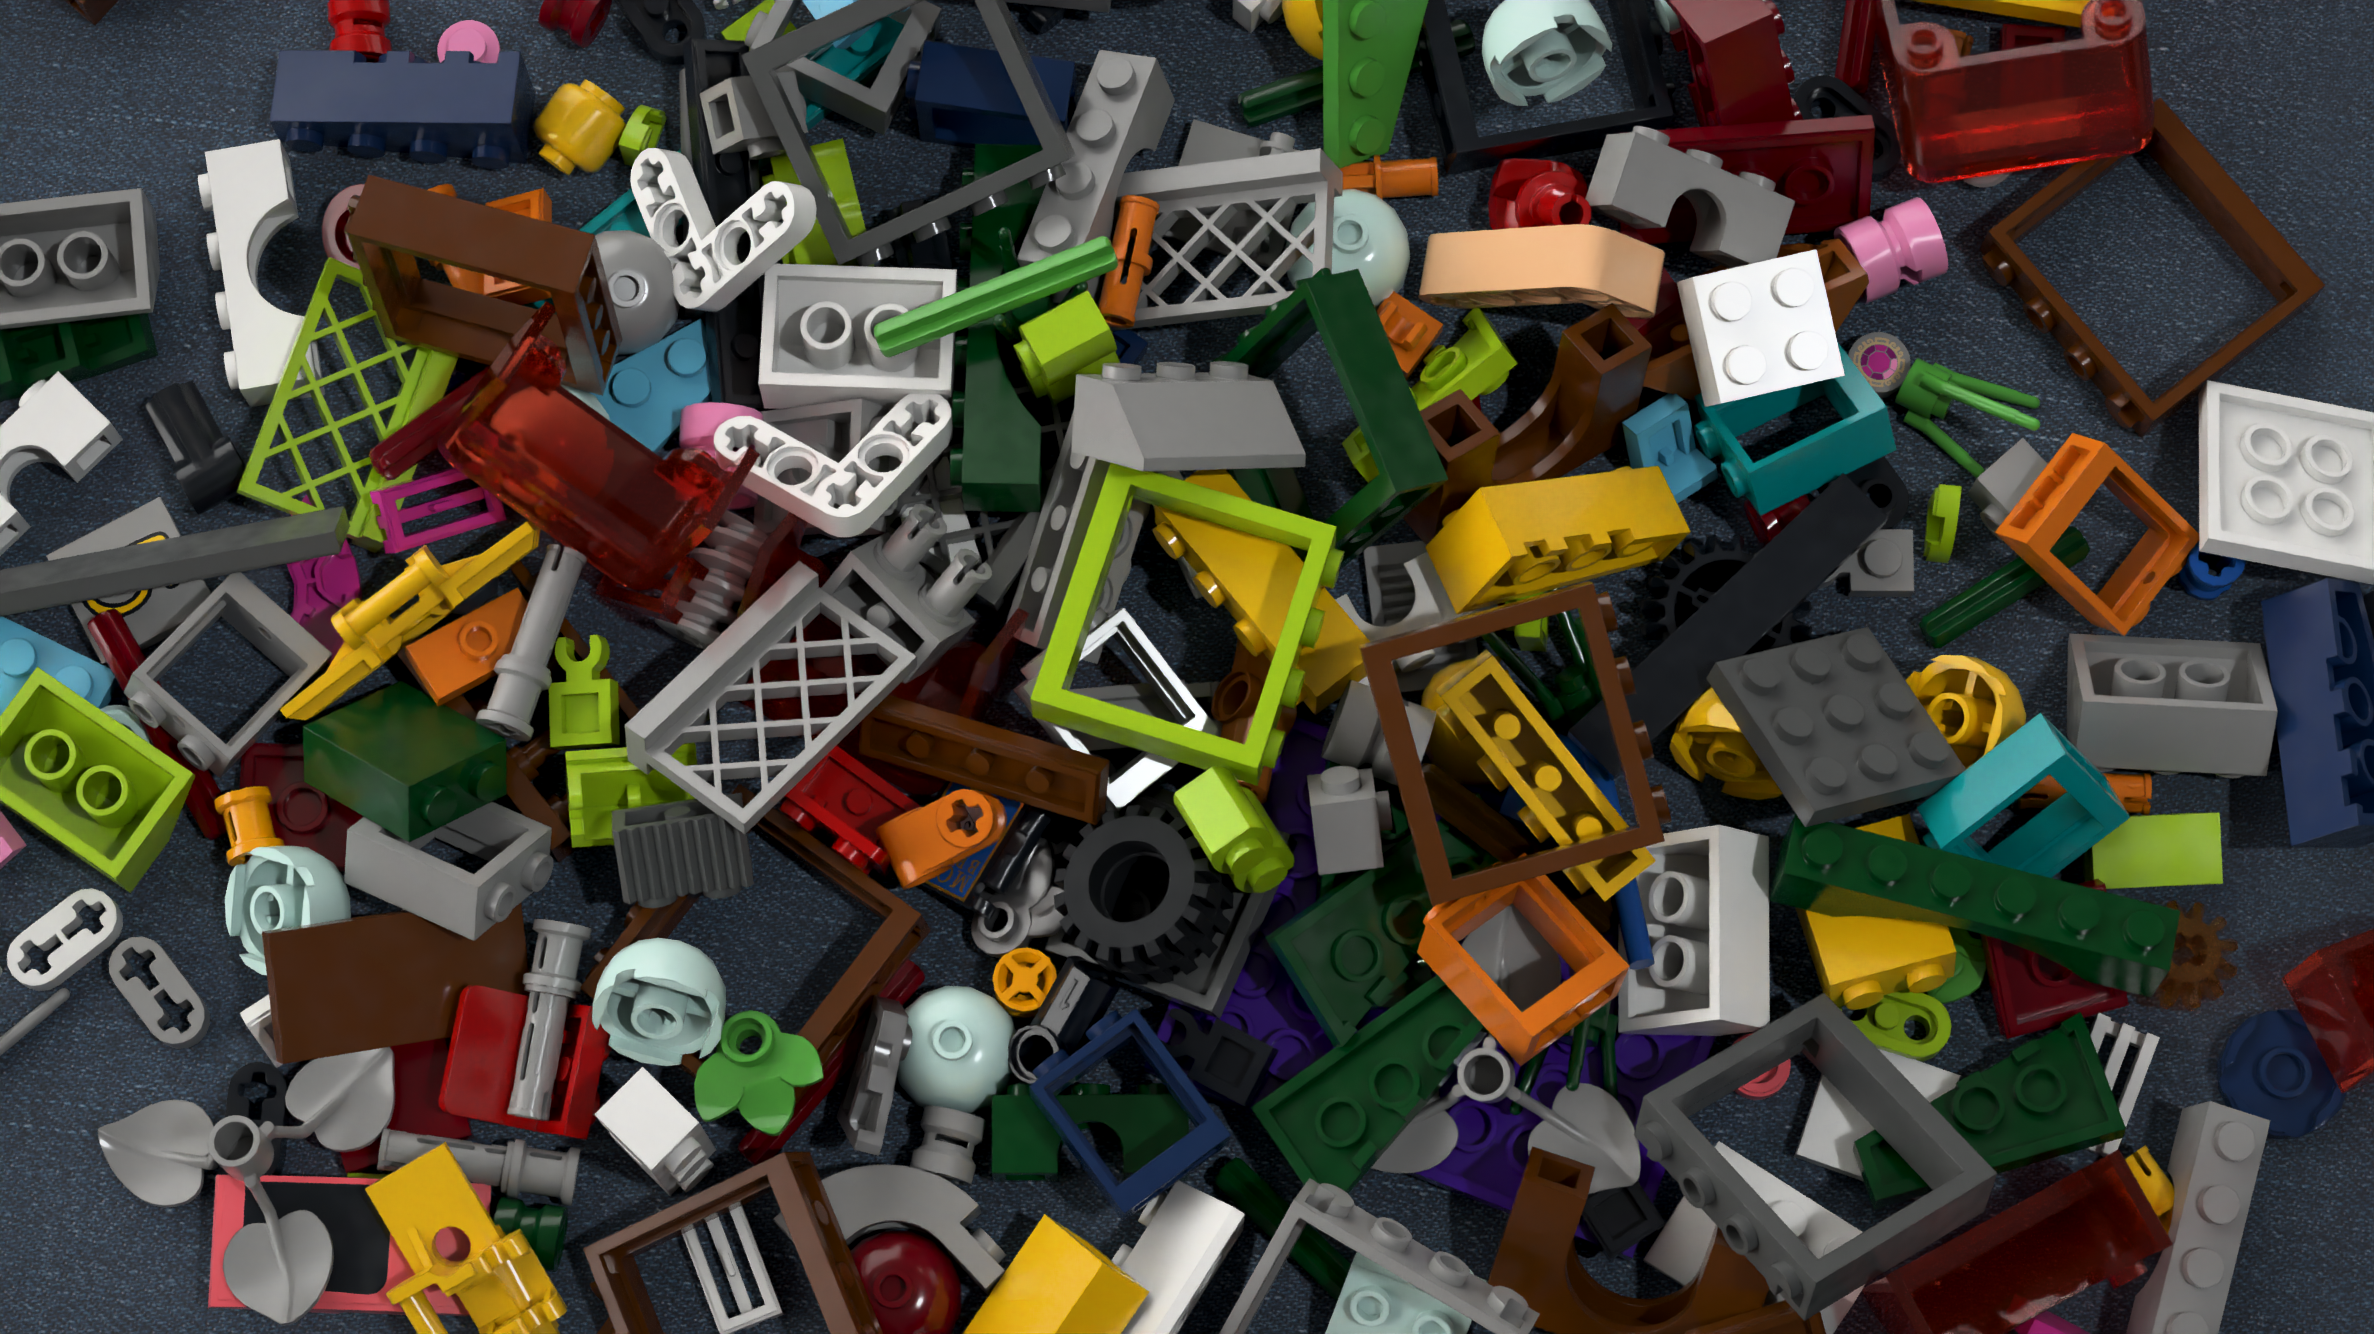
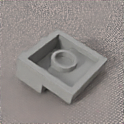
[754,398,898,540]

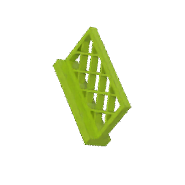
[236,257,458,553]

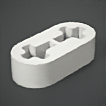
[7,888,123,991]

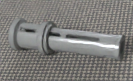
[476,544,587,741]
[507,919,592,1121]
[377,1128,581,1206]

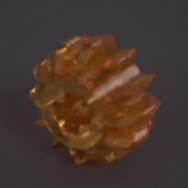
[2159,900,2238,1011]

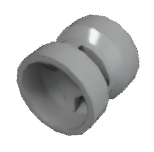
[909,1105,987,1186]

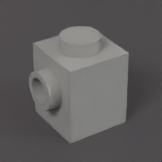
[700,71,808,160]
[1967,438,2048,541]
[1307,766,1393,875]

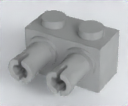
[821,504,992,684]

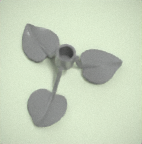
[1371,904,1641,1194]
[98,1047,395,1326]

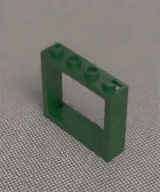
[1212,268,1448,571]

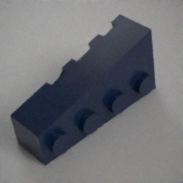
[270,50,536,169]
[2261,578,2374,848]

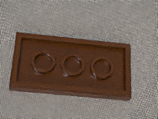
[262,903,530,1064]

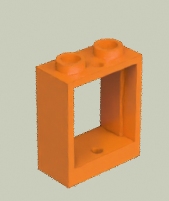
[1994,433,2199,636]
[1417,853,1630,1066]

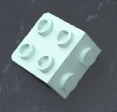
[1325,1252,1487,1334]

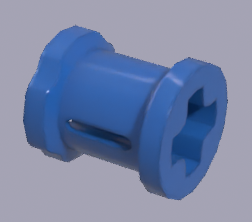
[2177,541,2246,600]

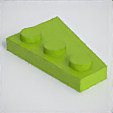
[1342,308,1518,483]

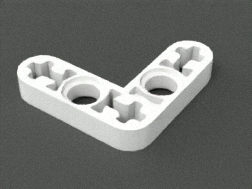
[630,148,817,312]
[714,394,953,537]

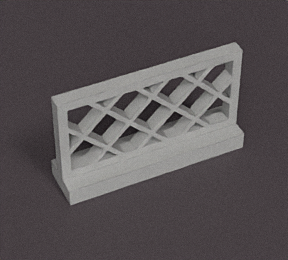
[1096,148,1343,331]
[625,561,917,834]

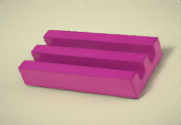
[370,459,507,553]

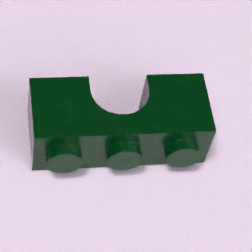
[992,1083,1189,1182]

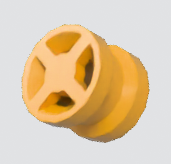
[993,947,1057,1019]

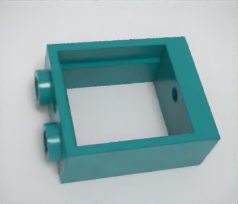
[1693,342,1897,516]
[1917,712,2130,878]

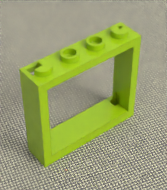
[1030,463,1345,786]

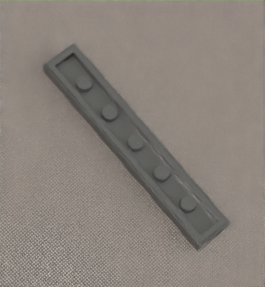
[0,506,350,616]

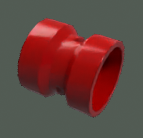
[327,0,392,62]

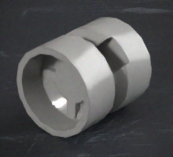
[1321,680,1436,786]

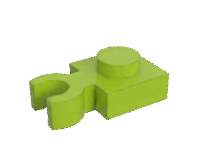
[548,634,620,750]

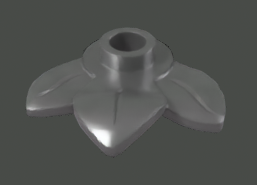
[971,838,1064,958]

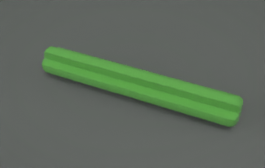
[874,236,1118,357]

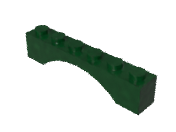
[950,144,1046,512]
[1769,814,2180,997]

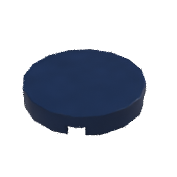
[2217,1009,2350,1139]

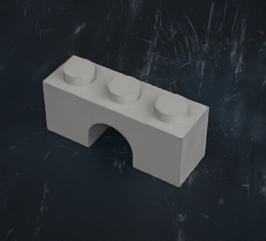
[1585,126,1795,269]

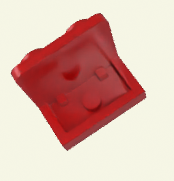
[779,745,921,878]
[439,985,612,1140]

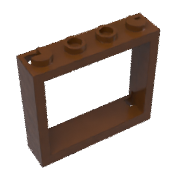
[1979,97,2325,438]
[344,174,622,396]
[1359,581,1672,906]
[581,784,931,1111]
[583,1152,883,1334]

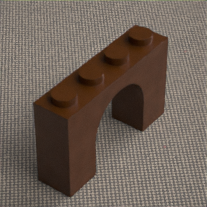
[1403,303,1652,545]
[1487,1146,1769,1334]

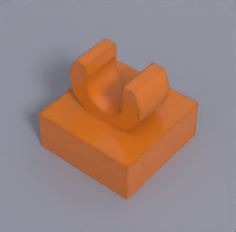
[1377,291,1443,381]

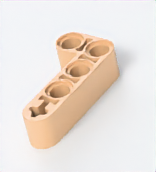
[1418,224,1665,318]

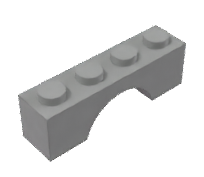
[1017,50,1175,304]
[2126,1101,2270,1334]

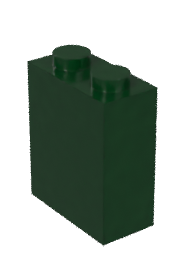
[303,681,507,843]

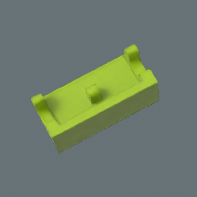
[565,743,697,848]
[2082,812,2223,889]

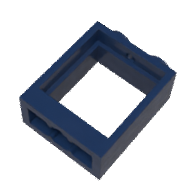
[906,41,1077,149]
[1029,1008,1231,1222]

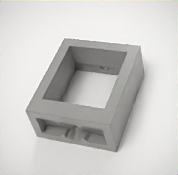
[744,0,942,135]
[123,572,332,778]
[1013,607,1219,812]
[344,802,553,941]

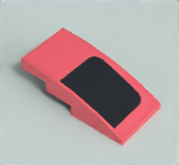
[208,1175,491,1316]

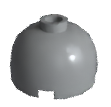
[595,230,682,355]

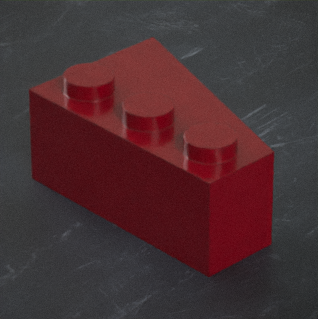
[1665,0,1803,127]

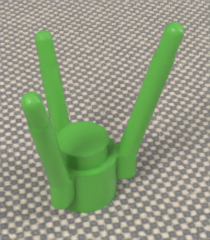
[1895,358,2041,478]

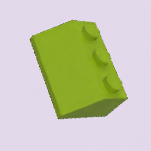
[0,667,195,893]

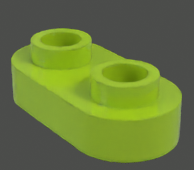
[1838,989,1951,1062]

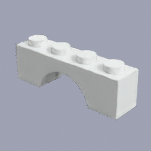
[198,139,325,407]

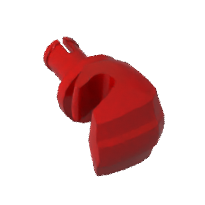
[1488,158,1591,230]

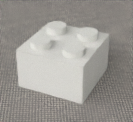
[1677,249,1845,407]

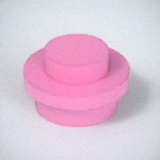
[437,20,501,63]

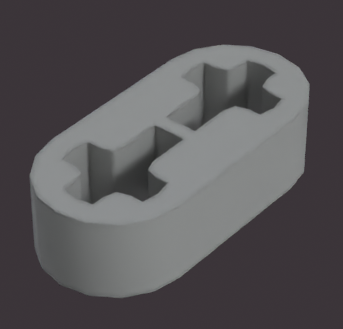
[109,936,210,1049]

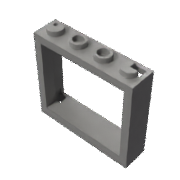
[1219,1178,1540,1334]

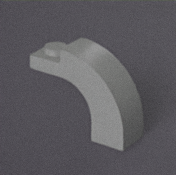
[774,1164,1006,1295]

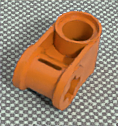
[875,789,1007,890]

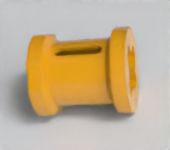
[214,786,284,866]

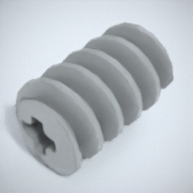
[654,508,781,649]

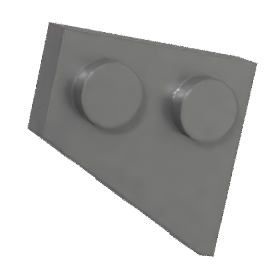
[837,995,913,1156]

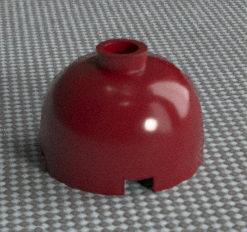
[850,1231,962,1334]

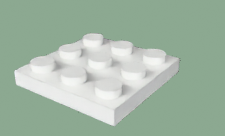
[2198,380,2374,585]

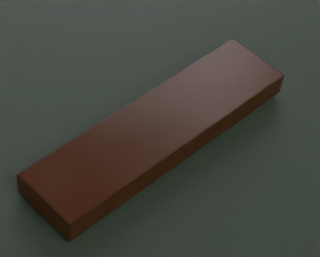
[859,695,1110,825]

